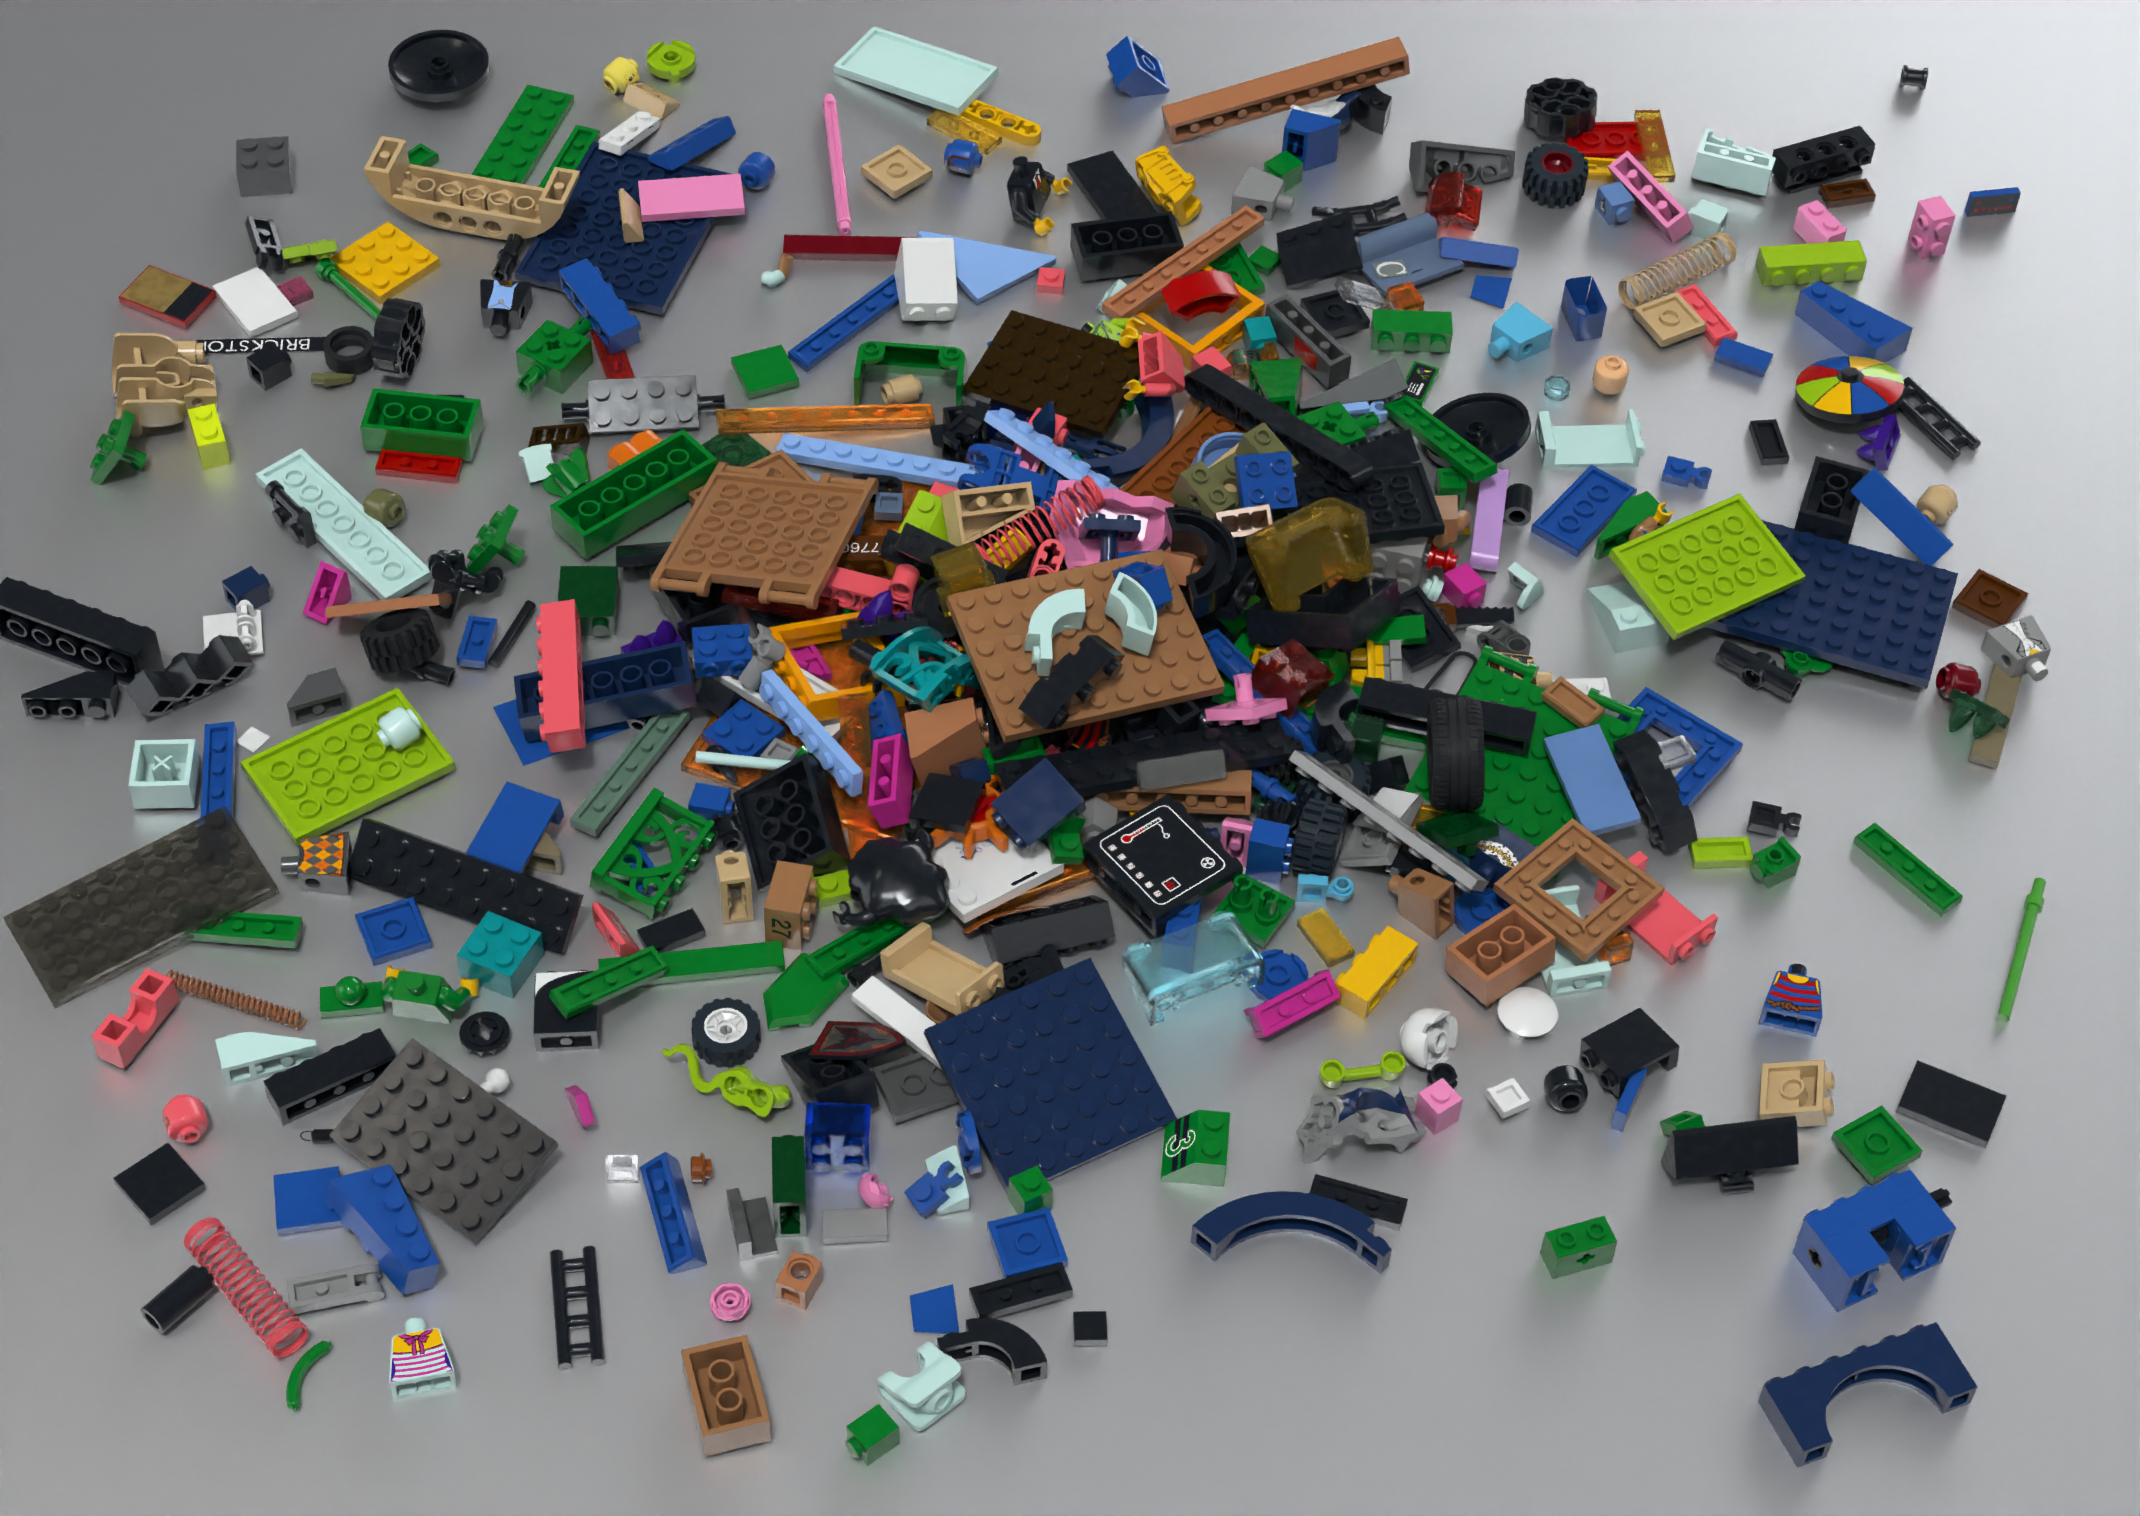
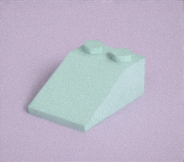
[1586,581,1670,653]

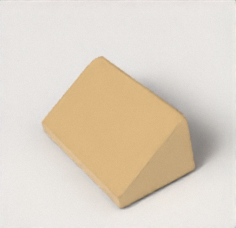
[623,83,680,120]
[618,189,644,243]

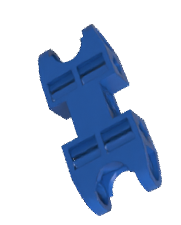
[957,443,1069,510]

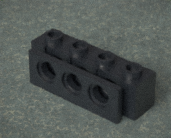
[1772,126,1876,194]

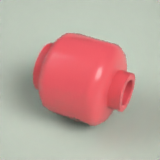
[163,1094,208,1143]

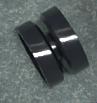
[912,576,974,642]

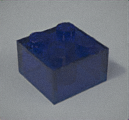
[804,1102,872,1173]

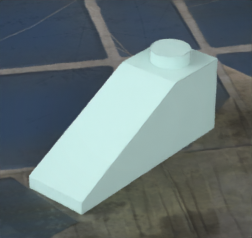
[215,1031,319,1087]

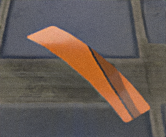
[962,906,1048,933]

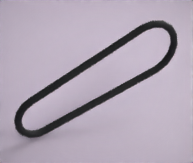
[1424,651,1478,695]

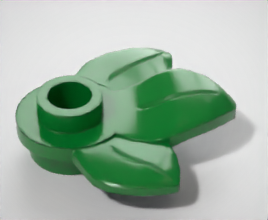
[1780,648,1834,677]

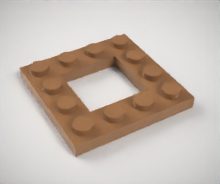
[1493,818,1665,962]

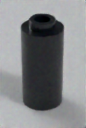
[141,1265,214,1334]

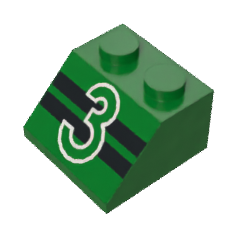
[1160,1110,1230,1187]

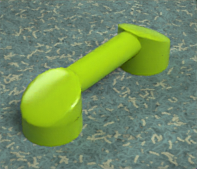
[1319,1051,1406,1089]

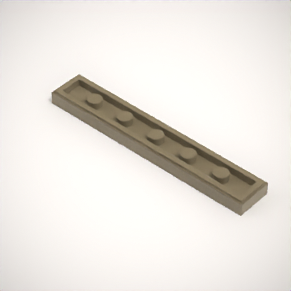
[1968,664,2022,769]

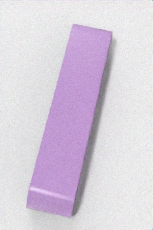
[1469,468,1509,572]

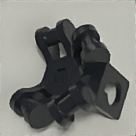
[427,550,504,618]

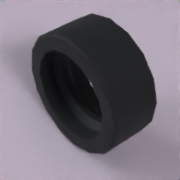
[323,326,374,375]

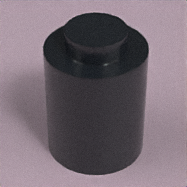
[1504,483,1534,526]

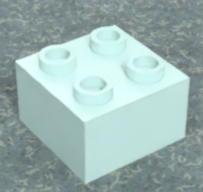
[128,739,201,809]

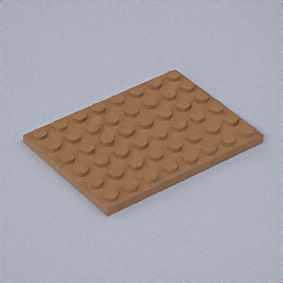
[946,549,1225,743]

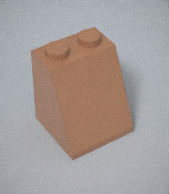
[904,697,990,787]

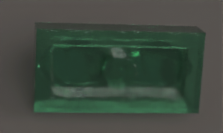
[1948,688,2010,739]

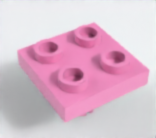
[1205,673,1288,725]

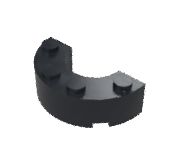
[1165,507,1237,619]

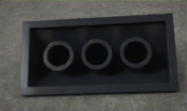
[1661,1116,1799,1179]

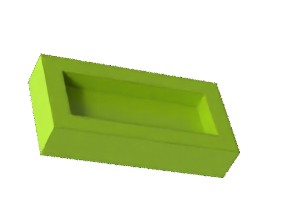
[1688,836,1753,869]

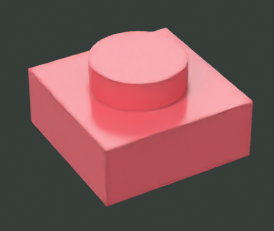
[1036,267,1065,295]

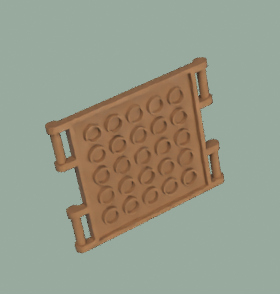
[650,462,879,610]

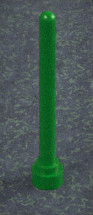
[315,258,381,320]

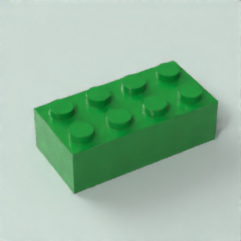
[360,388,483,461]

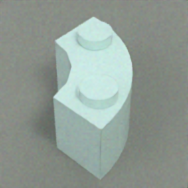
[1104,572,1157,656]

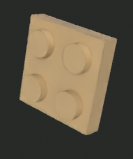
[861,144,933,199]
[1633,292,1707,347]

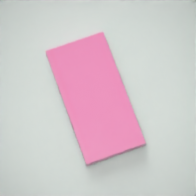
[638,174,745,222]

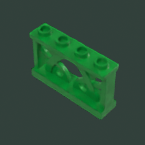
[589,788,716,920]

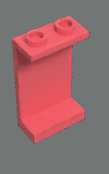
[1594,851,1718,966]

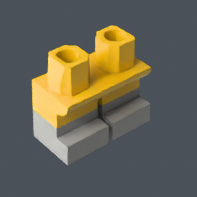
[1349,640,1403,687]

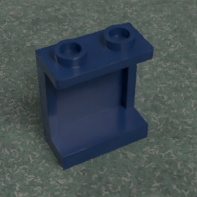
[990,758,1086,855]

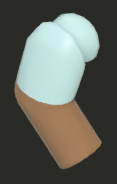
[761,254,794,288]

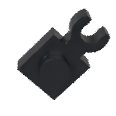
[1747,801,1802,837]

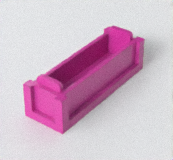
[1243,969,1341,1038]

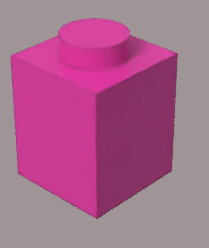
[1441,562,1487,608]

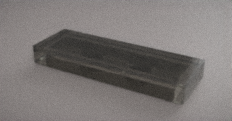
[1135,748,1227,792]

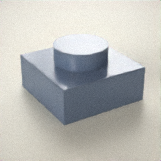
[874,492,904,521]

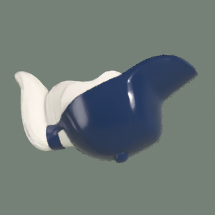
[1290,90,1362,132]

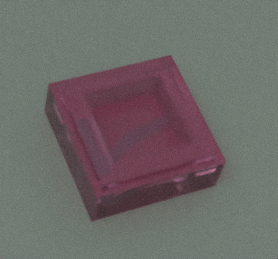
[277,276,314,306]

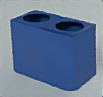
[1560,276,1607,341]

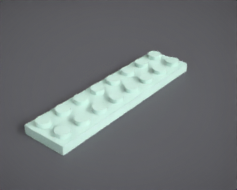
[255,449,433,600]

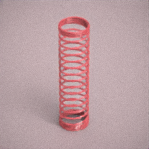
[968,475,1106,568]
[183,1218,309,1358]

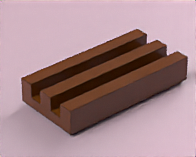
[1818,178,1876,209]

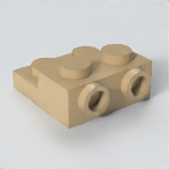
[1759,1060,1835,1127]

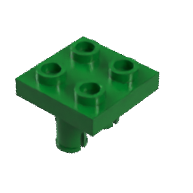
[1212,874,1295,948]

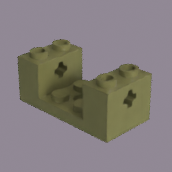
[1170,422,1299,519]

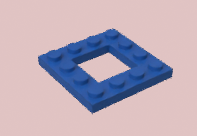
[1617,687,1743,808]

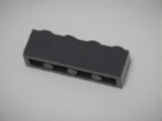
[263,1028,396,1126]

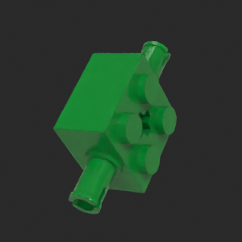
[516,317,593,394]
[1296,401,1379,446]

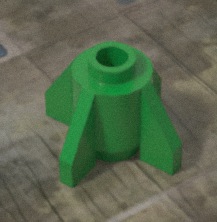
[542,447,591,497]

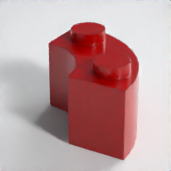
[1161,269,1241,322]

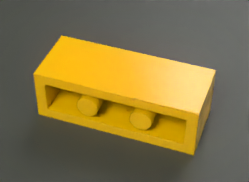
[1334,926,1419,1020]

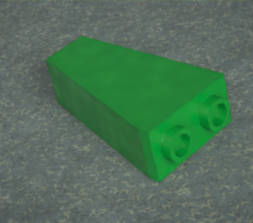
[1249,358,1302,417]

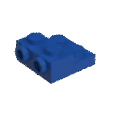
[691,623,753,678]

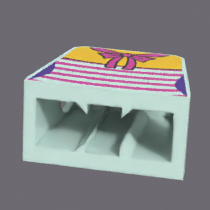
[389,1318,457,1400]

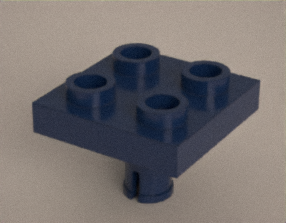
[1078,513,1141,562]

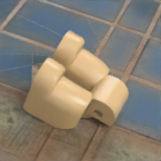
[112,333,218,438]

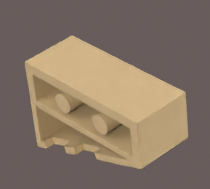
[941,481,1035,548]

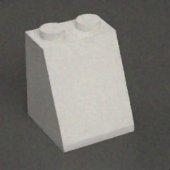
[894,238,958,321]

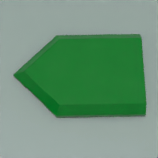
[763,953,849,1031]

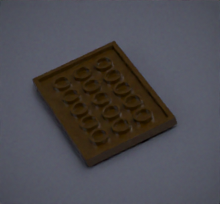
[963,310,1140,439]

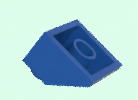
[1106,36,1170,97]

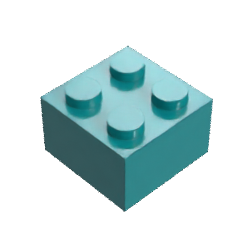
[456,911,544,999]

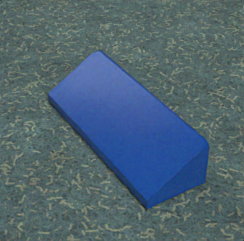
[1439,237,1519,268]

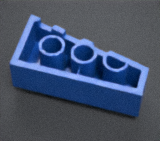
[1795,281,1913,363]
[324,1164,440,1295]

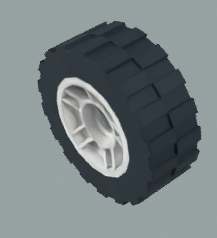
[691,998,761,1068]

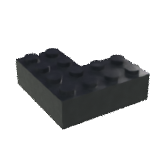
[1245,576,1400,652]

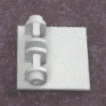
[203,600,263,655]

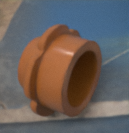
[690,1153,712,1185]

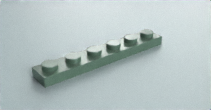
[570,709,691,837]

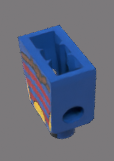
[1758,964,1823,1037]

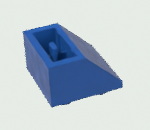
[1282,109,1341,172]

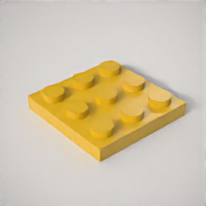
[330,221,441,304]

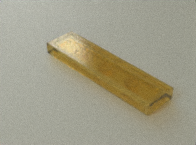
[1634,110,1676,183]

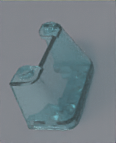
[1122,911,1265,1026]

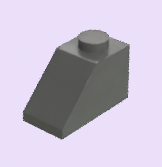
[287,667,349,727]

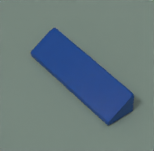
[647,116,736,171]
[1851,467,1954,566]
[640,1152,707,1274]

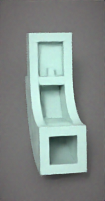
[1024,589,1086,676]

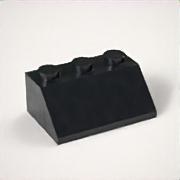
[1276,212,1364,290]

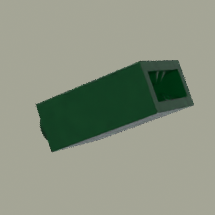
[558,566,619,636]
[772,1135,807,1238]

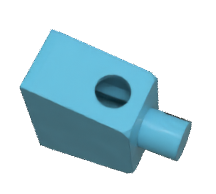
[1488,302,1553,362]

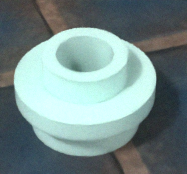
[1422,575,1444,603]

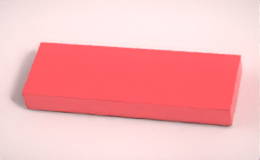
[1673,284,1738,347]

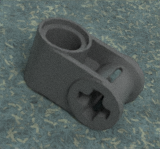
[1477,620,1531,656]

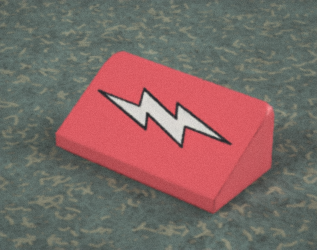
[592,902,641,957]

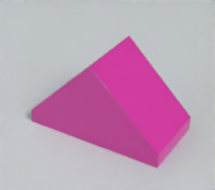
[302,561,352,624]

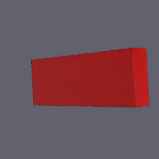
[375,449,463,484]

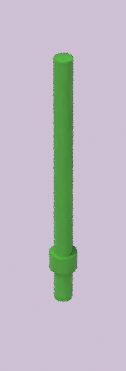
[1997,878,2046,1022]

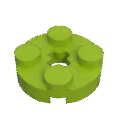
[647,40,696,83]

